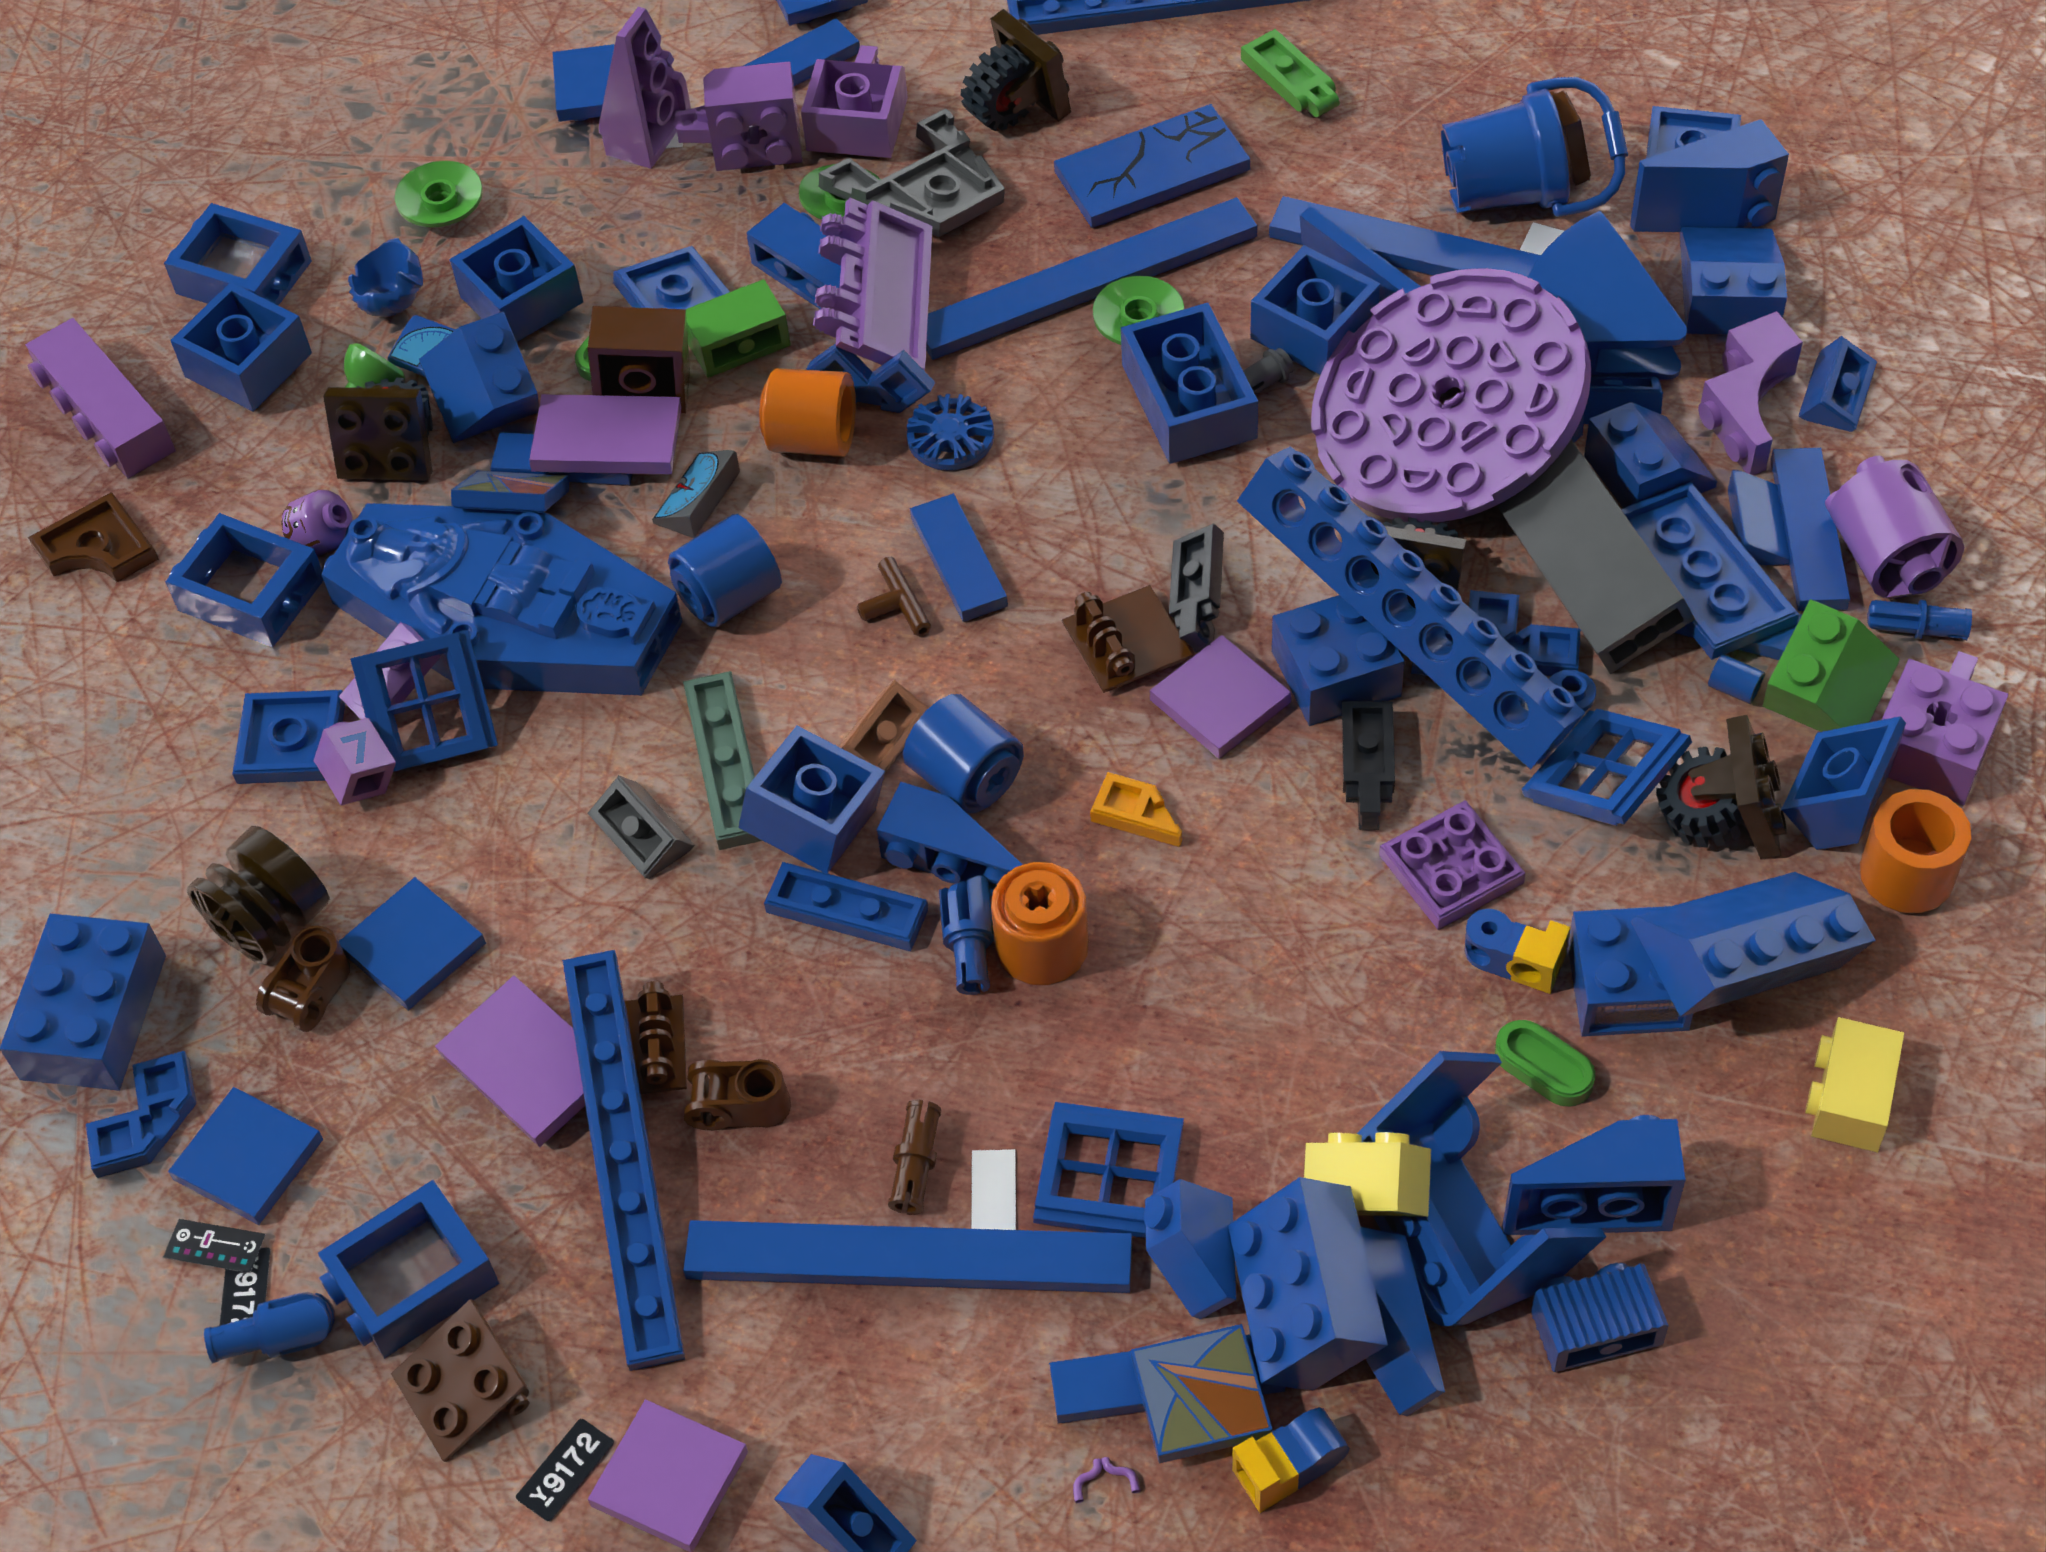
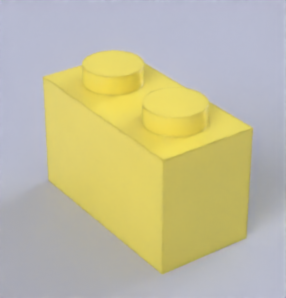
[1805,1017,1904,1153]
[1304,1132,1431,1217]

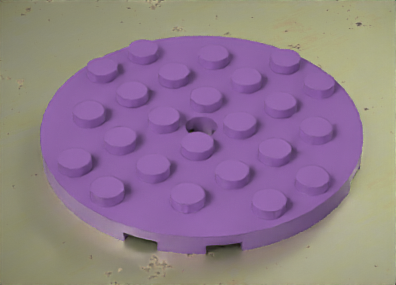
[1311,268,1591,523]

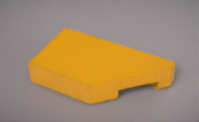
[1090,772,1182,847]

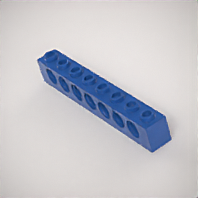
[1237,446,1586,770]

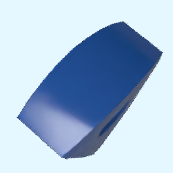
[1527,211,1687,380]

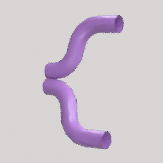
[1073,1457,1140,1503]

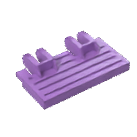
[813,198,932,370]

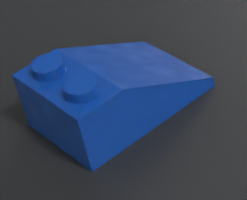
[1630,119,1789,232]
[1680,227,1787,335]
[1502,1115,1686,1235]

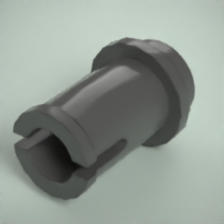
[1243,348,1294,395]

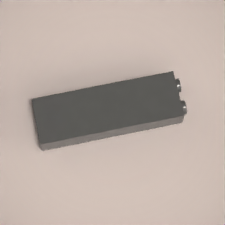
[1496,440,1695,674]

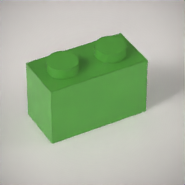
[686,279,791,378]

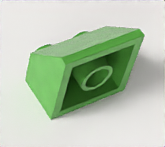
[1762,599,1900,732]

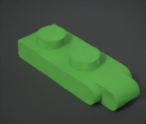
[1241,29,1340,118]

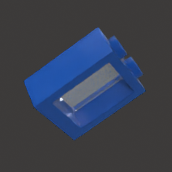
[164,203,312,306]
[318,1180,500,1359]

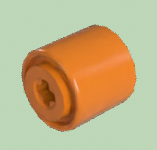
[759,368,856,457]
[1860,789,1972,913]
[991,862,1089,985]

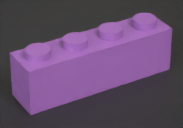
[25,318,176,479]

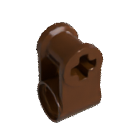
[256,925,350,1032]
[684,1059,791,1131]

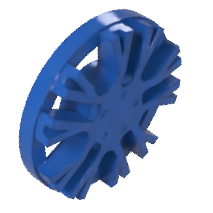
[907,394,994,470]

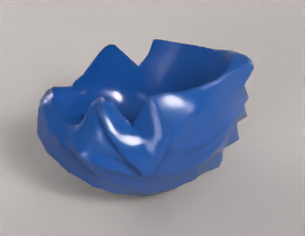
[348,238,423,317]

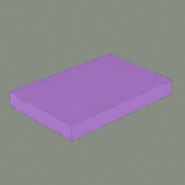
[529,394,681,474]
[435,976,585,1147]

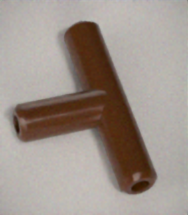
[857,557,931,636]

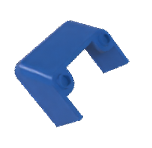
[1357,1051,1606,1326]

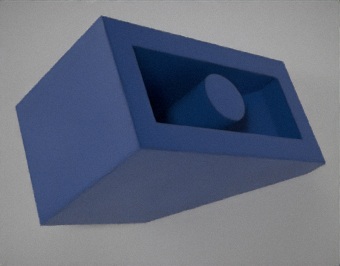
[1144,1179,1236,1319]
[774,1454,917,1552]

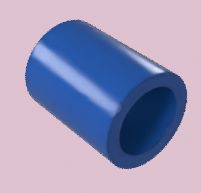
[1708,654,1765,704]

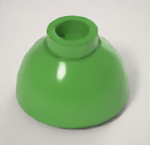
[344,343,405,388]

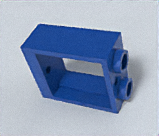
[165,513,324,648]

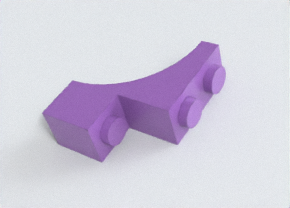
[1698,311,1803,475]

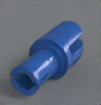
[939,875,994,995]
[204,1292,335,1363]

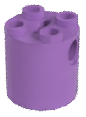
[1825,456,1965,598]

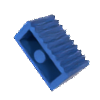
[1531,1262,1669,1372]

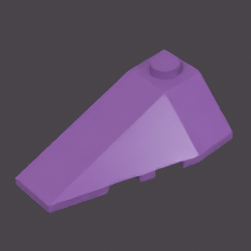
[599,7,691,169]

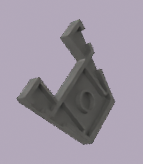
[818,108,1005,237]

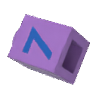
[314,718,396,805]

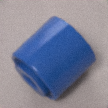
[668,514,782,627]
[903,694,1024,813]

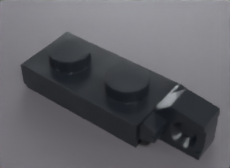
[1169,524,1224,653]
[1342,701,1395,830]

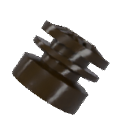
[187,826,330,965]

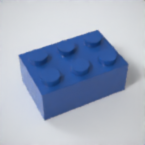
[1121,303,1258,464]
[0,913,166,1091]
[1228,1177,1388,1391]

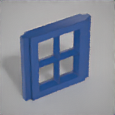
[350,630,498,772]
[1521,708,1692,826]
[1033,1102,1184,1238]

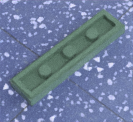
[683,671,762,850]

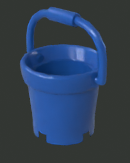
[1441,77,1628,217]

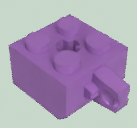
[801,45,908,158]
[675,61,802,171]
[1882,651,2009,805]

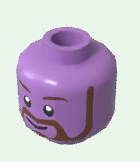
[281,490,353,557]

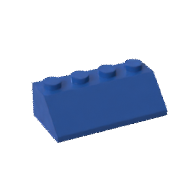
[1630,872,1876,1017]

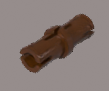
[888,1100,941,1215]

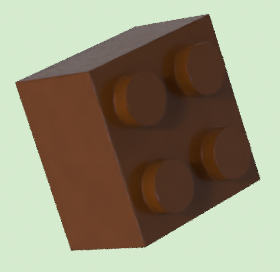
[588,306,690,413]

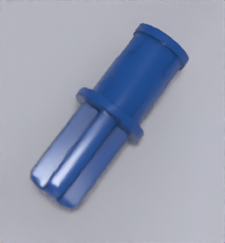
[1867,600,1972,641]

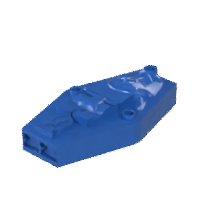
[321,503,683,696]

